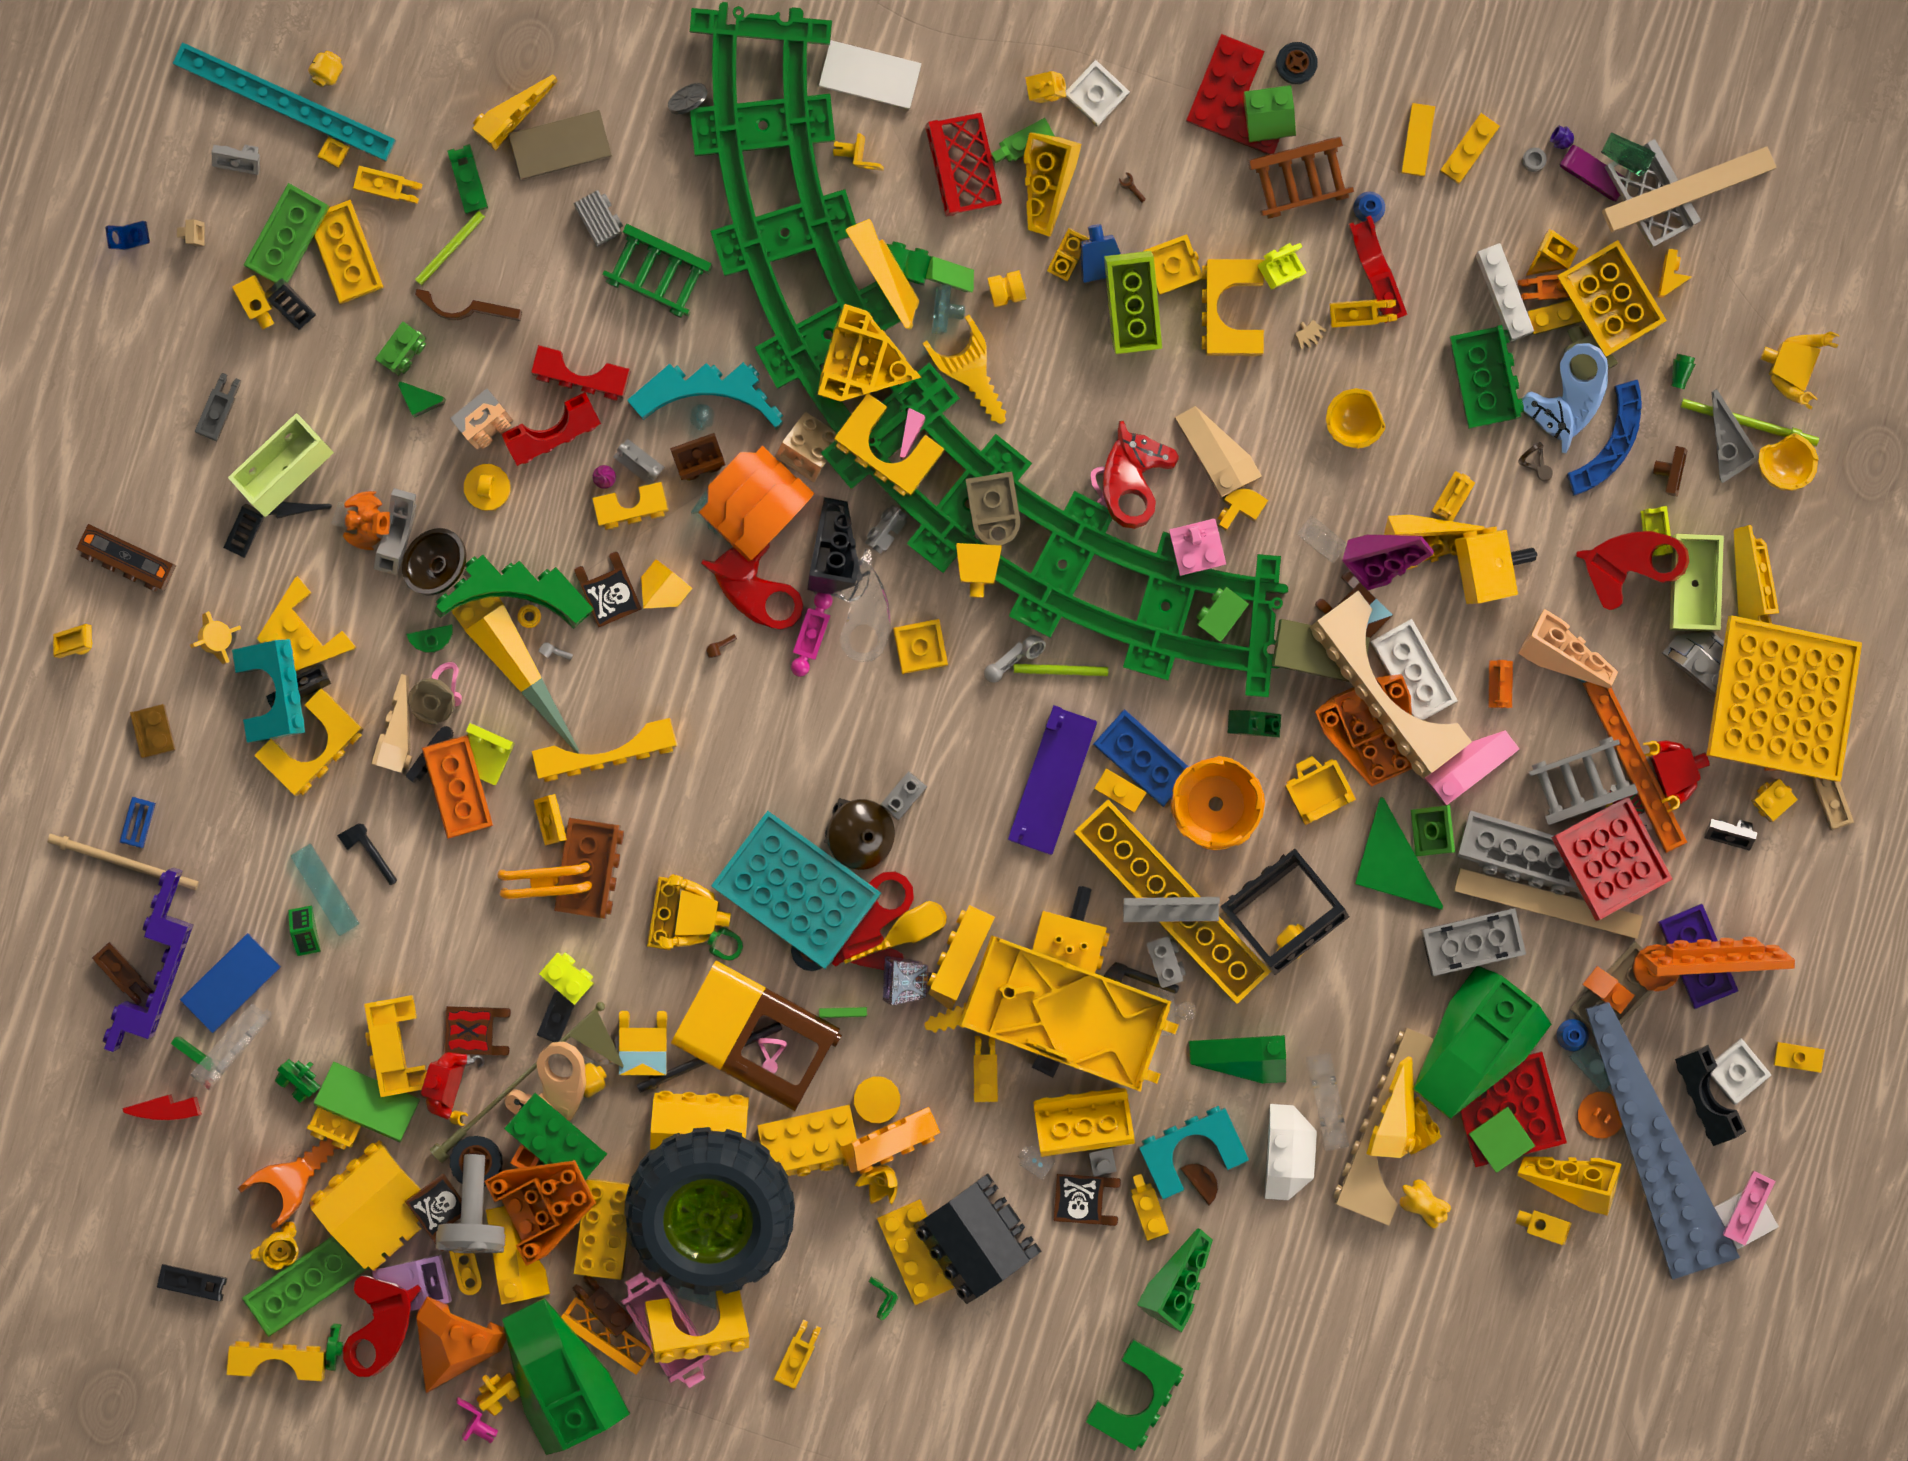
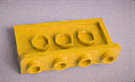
[1033,1088,1135,1157]
[757,1105,857,1177]

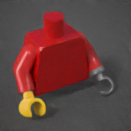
[421,1052,484,1126]

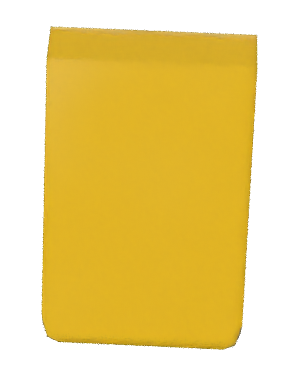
[1657,249,1691,298]

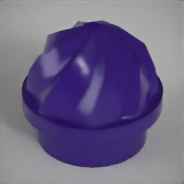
[1550,125,1574,149]

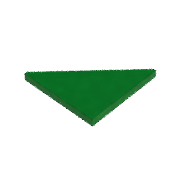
[1355,797,1443,910]

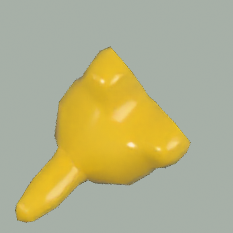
[1399,1179,1451,1229]

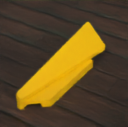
[845,219,919,330]
[1734,525,1779,624]

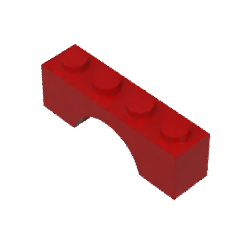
[531,345,631,401]
[501,392,601,466]

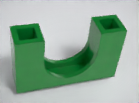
[1085,1338,1184,1451]

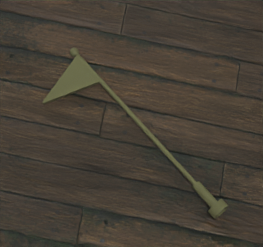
[430,1002,624,1163]

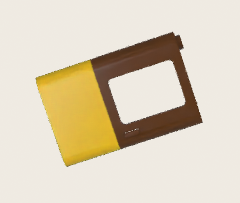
[671,960,842,1111]

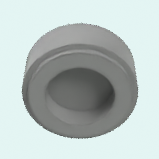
[1522,148,1547,172]

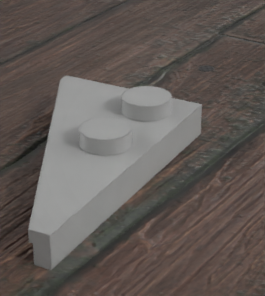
[1711,389,1759,483]

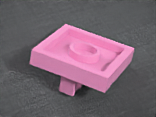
[1169,519,1226,576]

